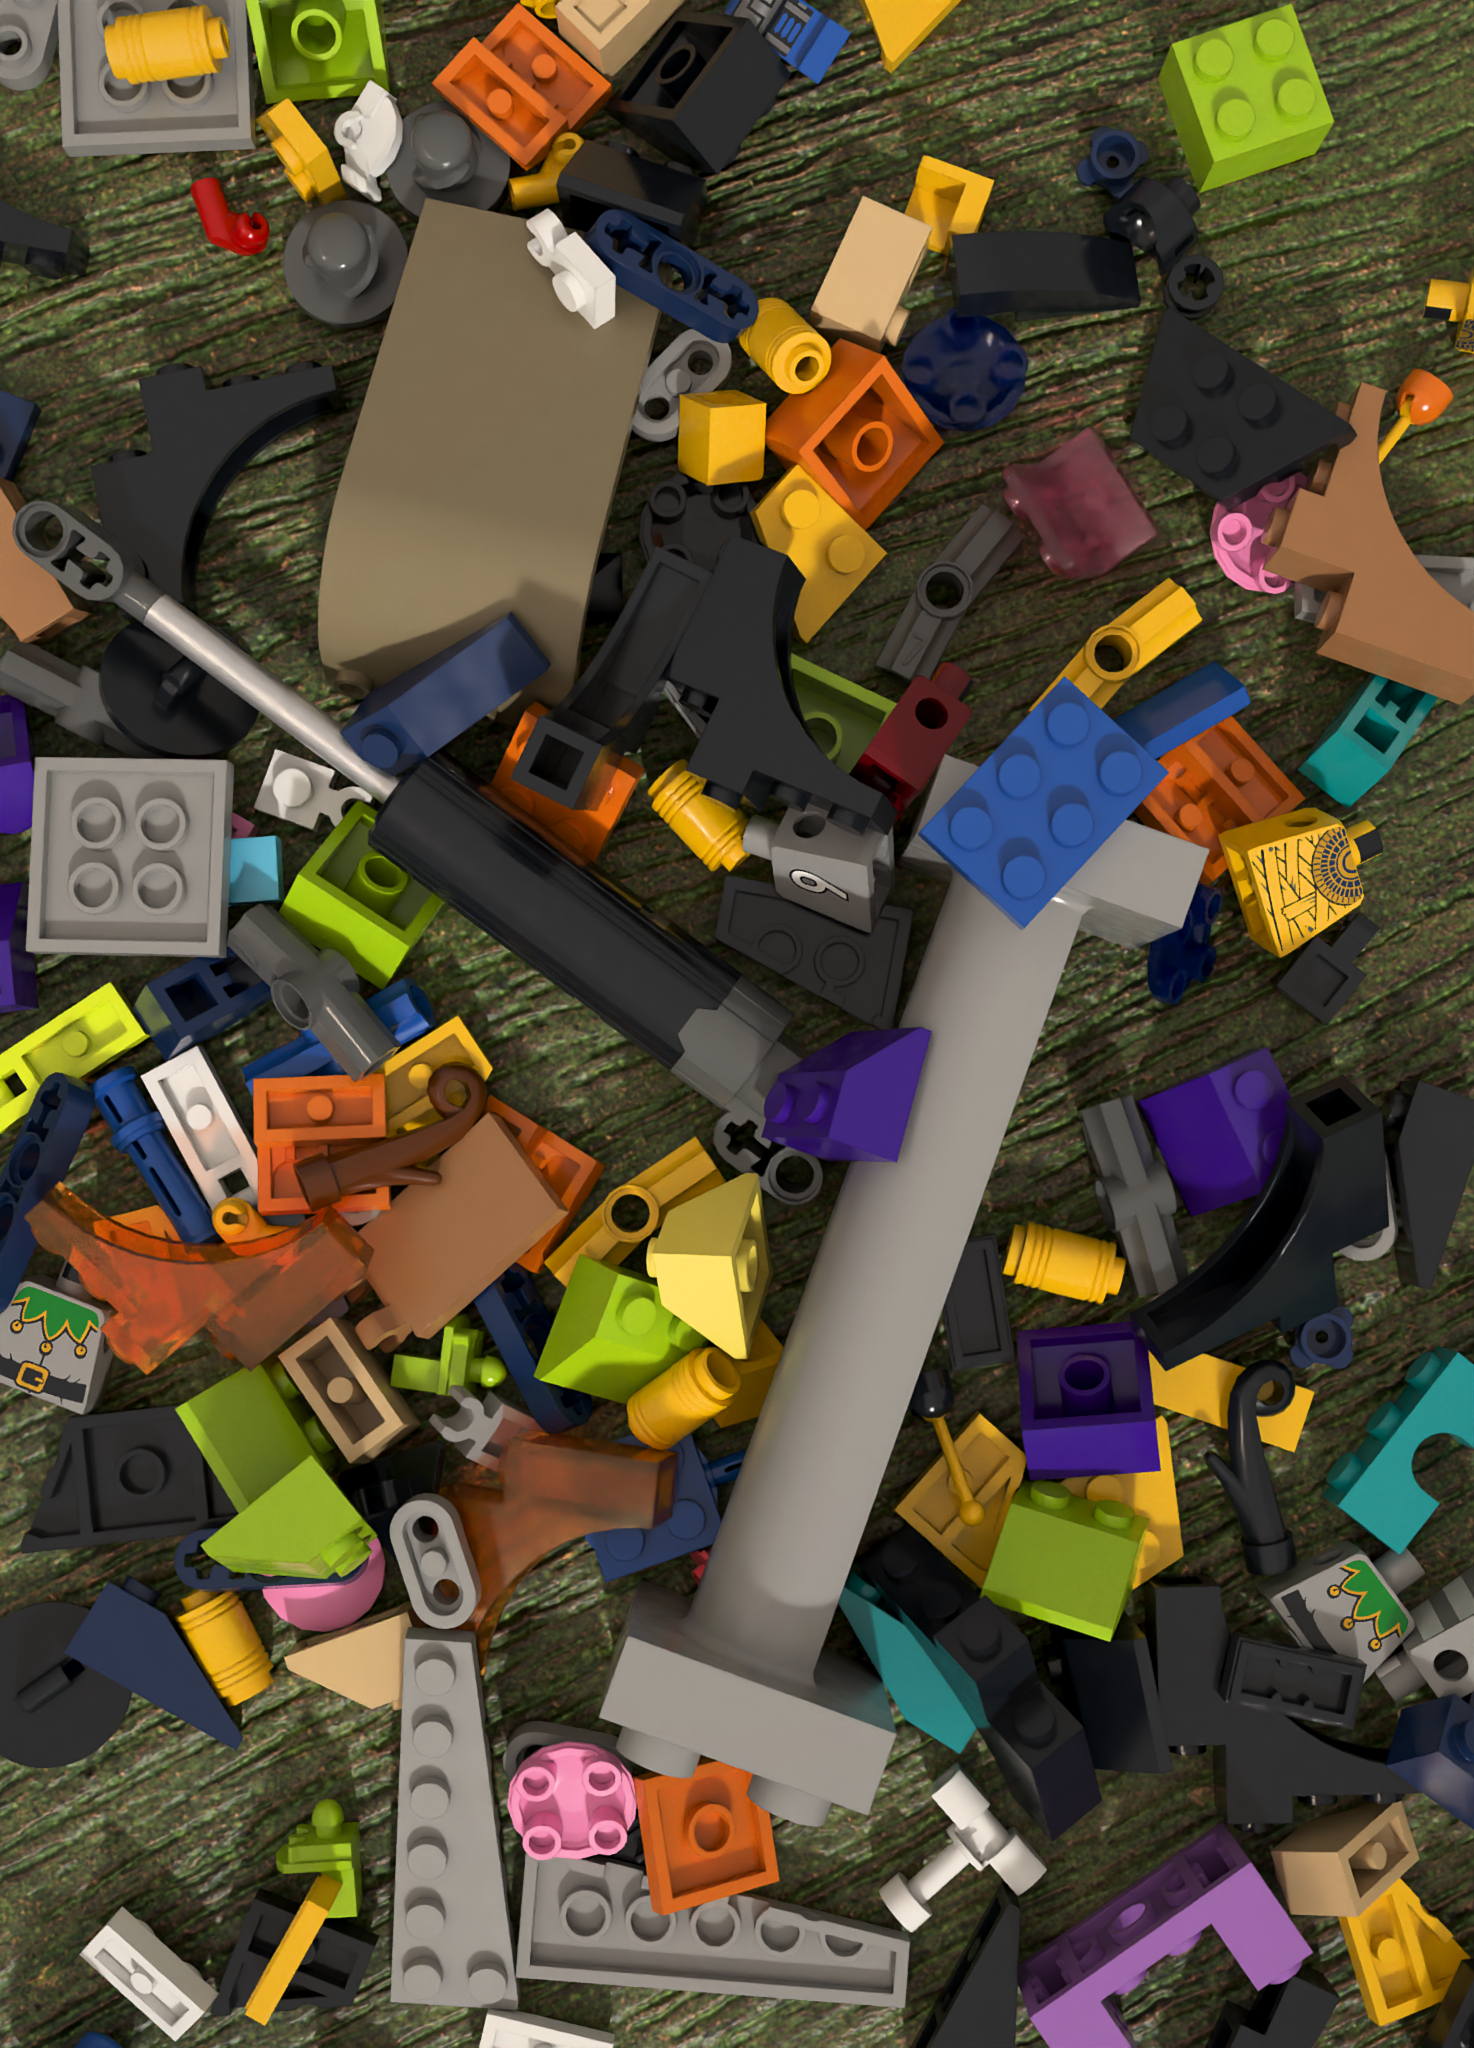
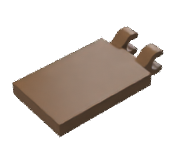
[321,1112,570,1354]

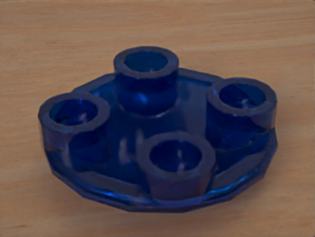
[901,307,1029,432]
[1147,881,1223,1005]

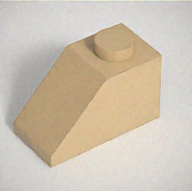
[284,1601,426,1710]
[1271,1801,1419,1917]

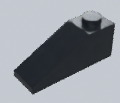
[1381,1080,1474,1290]
[910,1881,1021,2048]

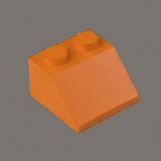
[765,338,944,531]

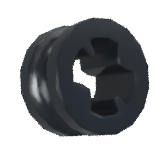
[1162,254,1224,321]

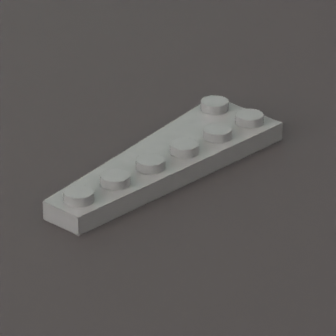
[390,1627,521,2010]
[516,1852,910,2008]

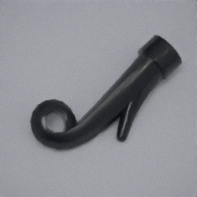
[1204,1359,1298,1575]

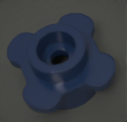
[1076,127,1149,200]
[1289,1305,1354,1369]

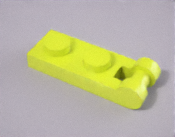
[0,981,150,1134]

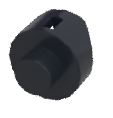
[1103,176,1201,276]

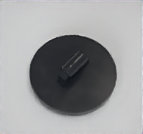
[98,620,259,760]
[0,1601,133,1768]

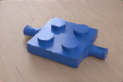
[539,1433,746,1583]

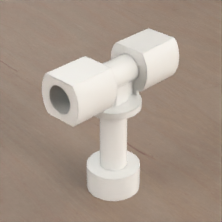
[879,1762,1047,1932]

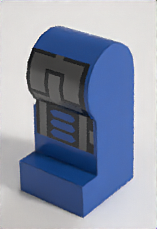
[723,0,851,84]

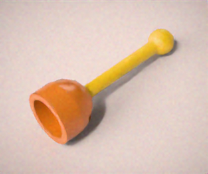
[1378,369,1454,465]

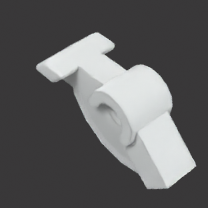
[334,80,403,203]

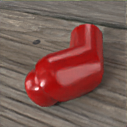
[190,177,270,257]

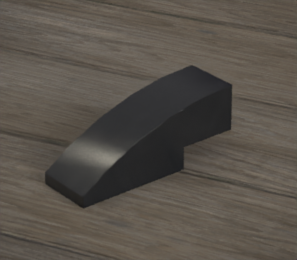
[947,231,1141,322]
[1205,1964,1340,2048]

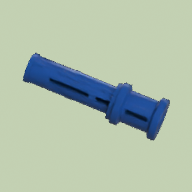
[91,1066,221,1254]

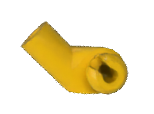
[508,132,584,211]

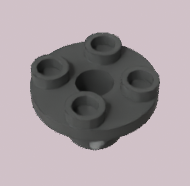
[386,101,512,224]
[283,200,409,329]

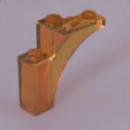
[24,1181,374,1375]
[432,1429,678,1681]

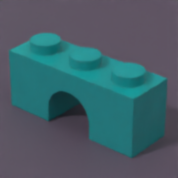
[1322,1346,1474,1555]

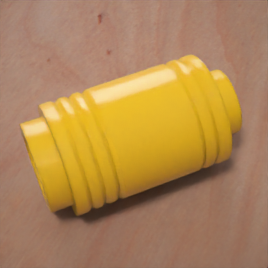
[104,4,231,85]
[738,297,831,394]
[647,759,751,872]
[1002,1221,1126,1305]
[627,1347,741,1450]
[174,1589,274,1707]

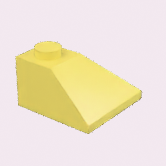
[646,1173,773,1359]

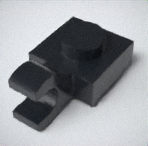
[1272,912,1380,1025]

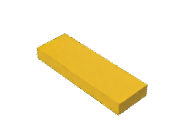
[1148,1350,1314,1453]

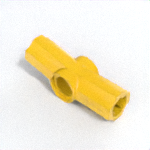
[1025,578,1202,716]
[544,1136,727,1288]

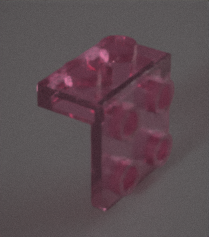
[1001,427,1162,580]

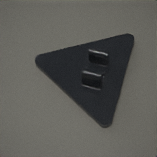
[339,1440,446,1568]

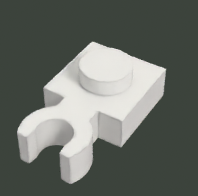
[526,209,616,329]
[254,749,376,833]

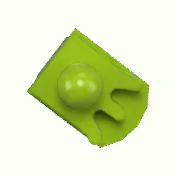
[390,1313,507,1396]
[276,1798,363,1918]

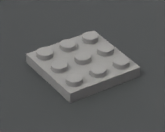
[57,0,256,157]
[26,757,234,958]

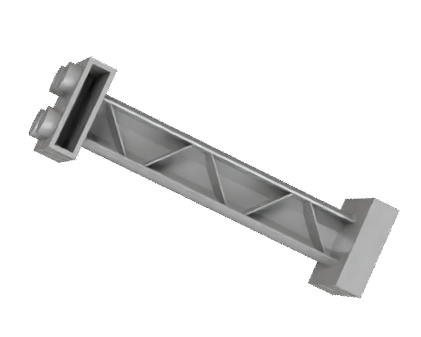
[599,754,1210,1827]

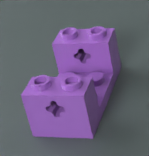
[1018,1821,1313,2048]

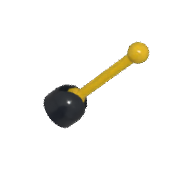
[907,1369,985,1527]

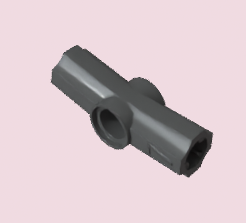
[874,504,1024,690]
[0,641,169,759]
[226,903,401,1082]
[1077,1095,1189,1296]

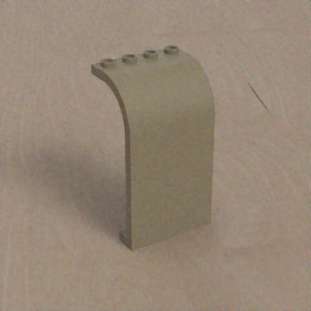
[318,198,673,727]

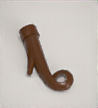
[293,1061,487,1213]

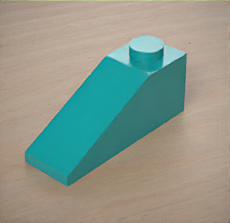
[1298,673,1438,809]

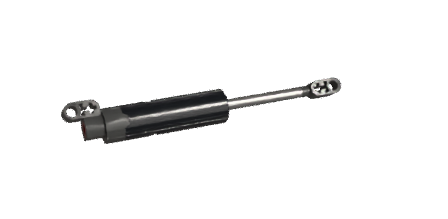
[13,501,826,1205]

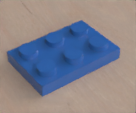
[918,676,1169,930]

